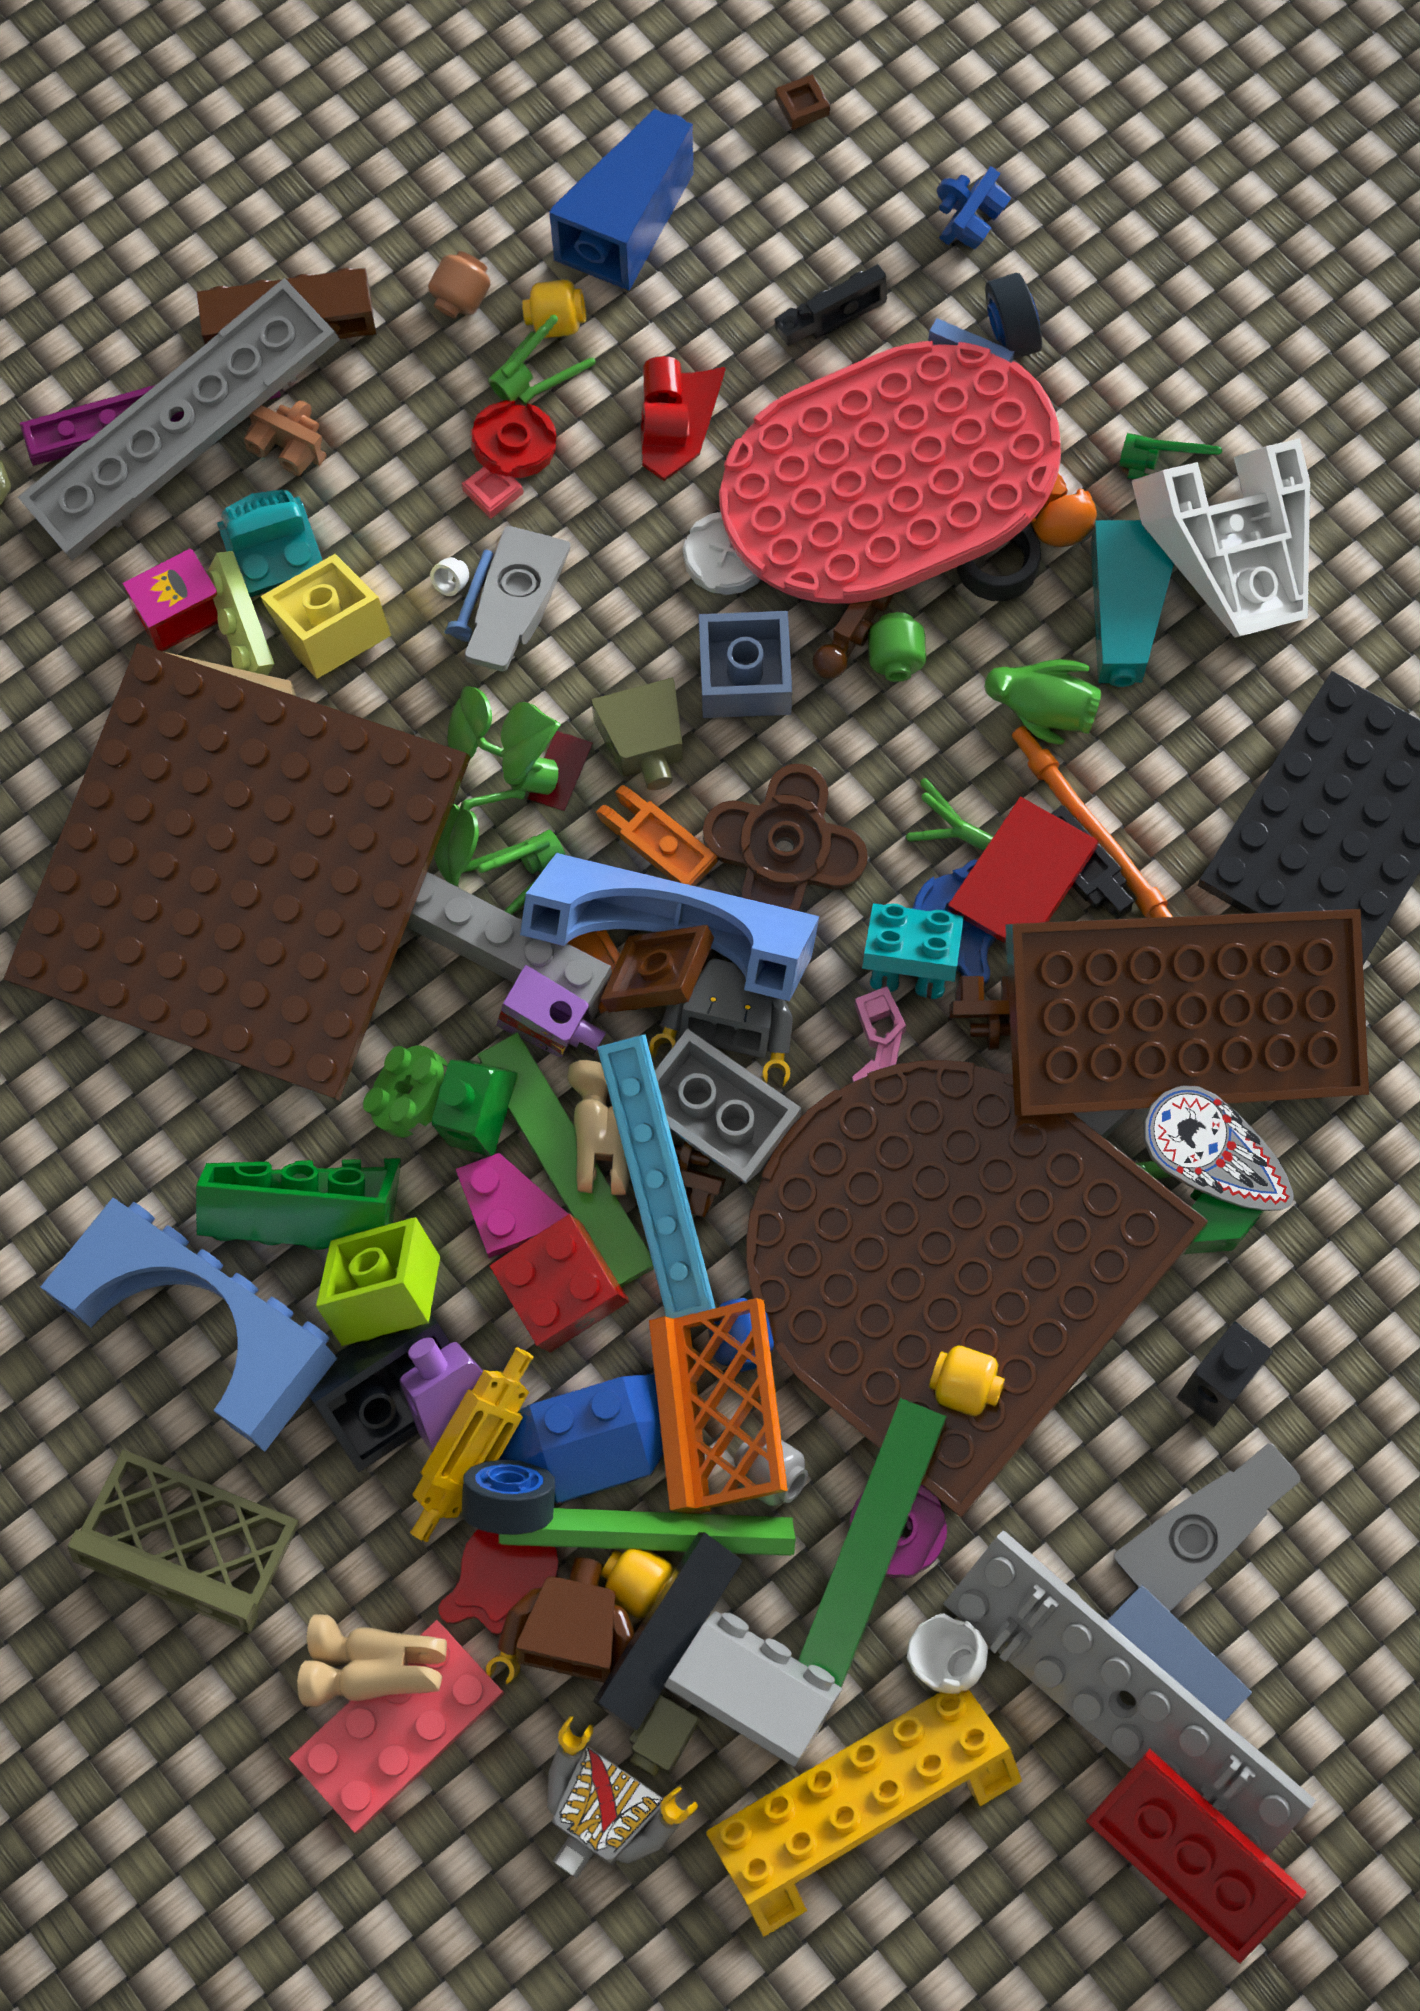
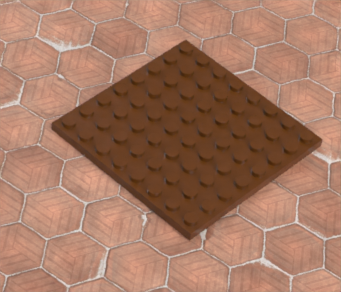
[3,643,471,1101]

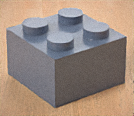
[699,611,792,718]

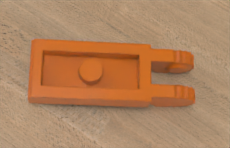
[596,785,718,886]

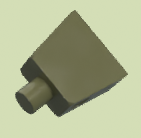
[591,677,683,790]

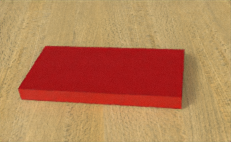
[1086,1749,1307,1964]

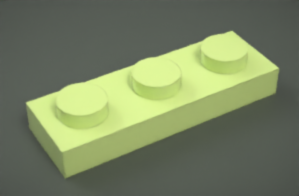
[206,551,275,675]

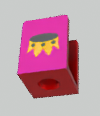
[123,549,218,652]

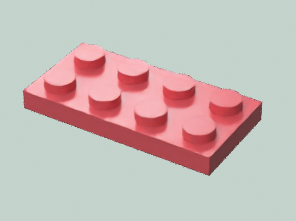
[289,1620,504,1834]

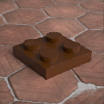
[601,925,715,1013]

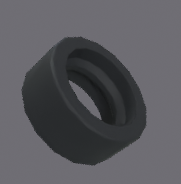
[957,525,1041,601]

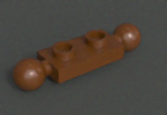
[812,594,894,679]

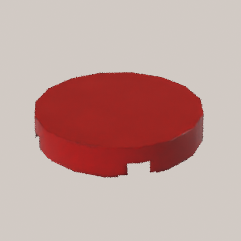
[471,400,556,478]

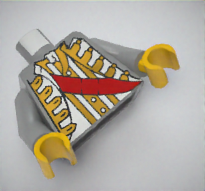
[547,1716,698,1879]

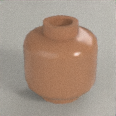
[428,251,491,318]

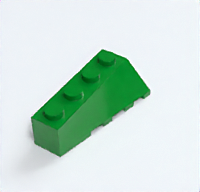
[196,1158,401,1250]

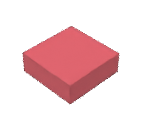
[462,467,523,519]

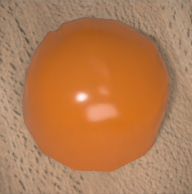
[1030,489,1097,547]

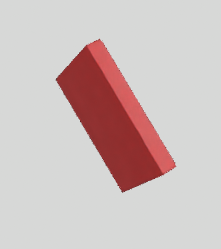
[948,796,1099,944]

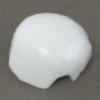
[907,1614,988,1694]

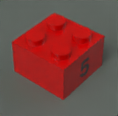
[489,1214,630,1353]

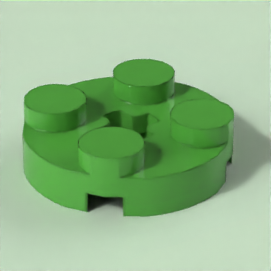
[363,1045,448,1138]

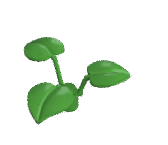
[434,686,561,887]

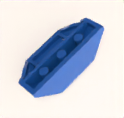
[499,1374,664,1504]

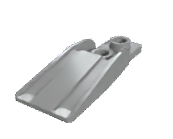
[465,526,570,671]
[1114,1444,1301,1611]

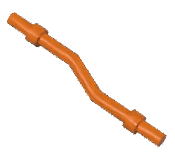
[1012,726,1173,918]

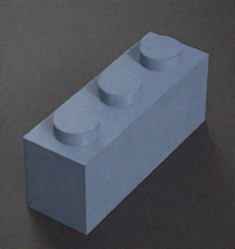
[1107,1585,1252,1722]

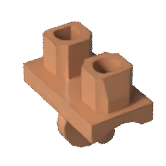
[244,401,326,476]

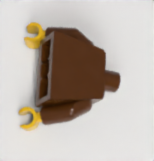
[486,1557,635,1684]

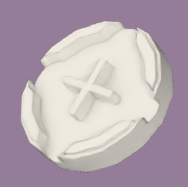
[683,512,760,595]

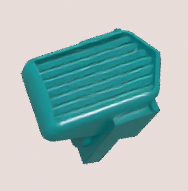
[217,490,323,598]

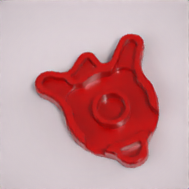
[438,1529,559,1635]

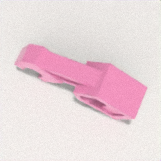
[852,986,906,1082]

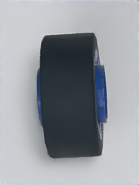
[985,273,1042,360]
[461,1460,555,1535]

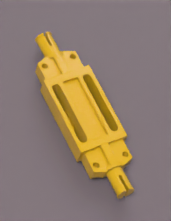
[410,1347,534,1542]

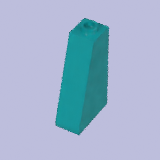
[1091,520,1174,687]

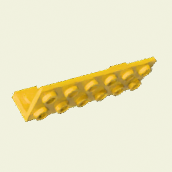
[706,1689,1022,1937]

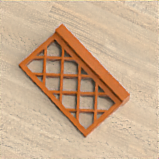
[649,1298,788,1514]

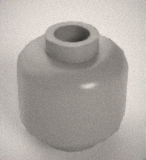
[734,1440,808,1506]

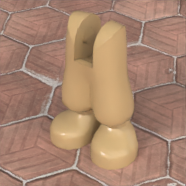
[567,1060,630,1195]
[297,1614,447,1707]

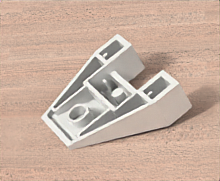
[1131,439,1310,637]

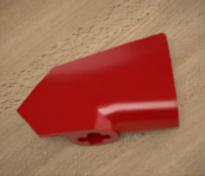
[641,356,726,481]

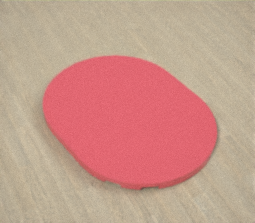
[719,341,1061,604]

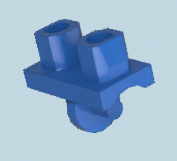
[937,166,1011,250]

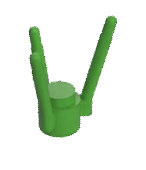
[488,315,596,405]
[463,829,565,915]

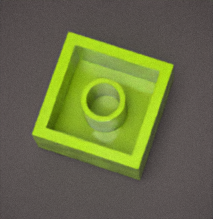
[316,1217,440,1346]

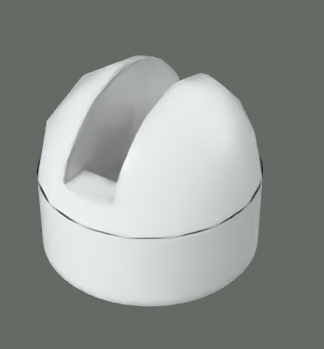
[430,557,469,596]

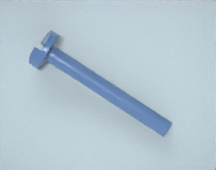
[445,550,494,642]

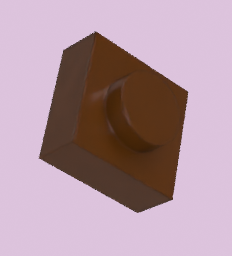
[775,74,830,130]

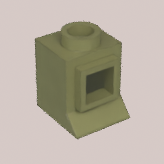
[629,1695,699,1777]

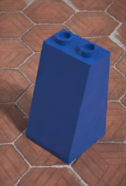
[549,109,694,291]

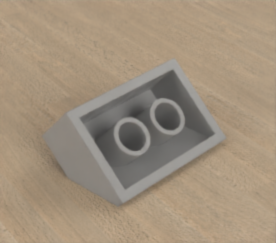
[655,1029,801,1184]
[664,1611,843,1767]

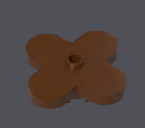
[703,764,868,911]

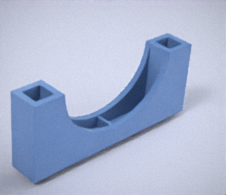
[520,853,820,1001]

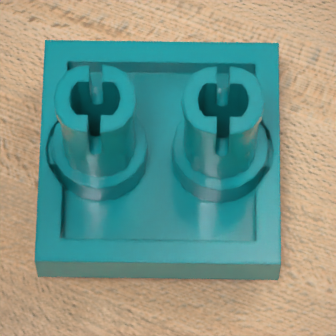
[862,903,964,999]

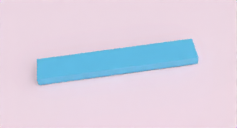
[597,1035,716,1319]

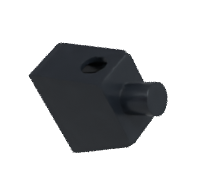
[1176,1321,1274,1427]

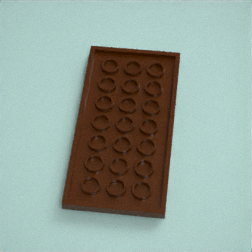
[1005,909,1369,1116]

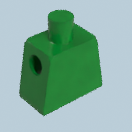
[432,1060,518,1156]

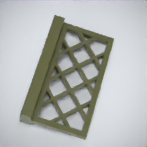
[67,1449,299,1634]

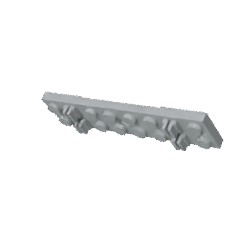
[18,278,339,561]
[943,1530,1316,1856]

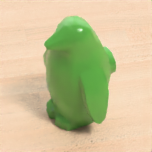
[984,659,1101,745]

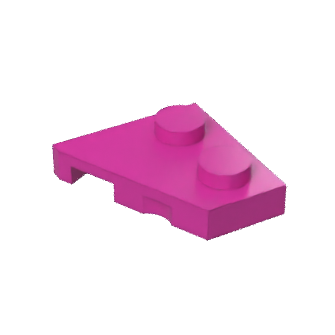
[456,1153,568,1258]

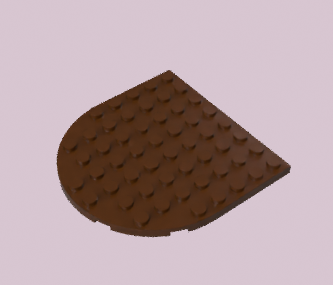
[746,1060,1208,1519]

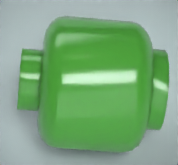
[868,612,926,682]

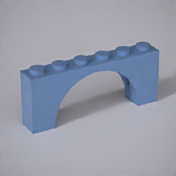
[40,1198,337,1452]

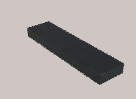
[592,1532,743,1731]

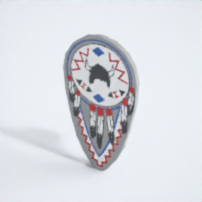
[1143,1086,1294,1211]

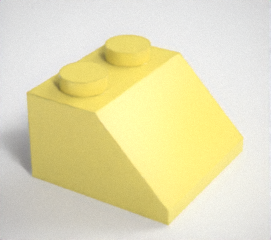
[261,554,391,679]

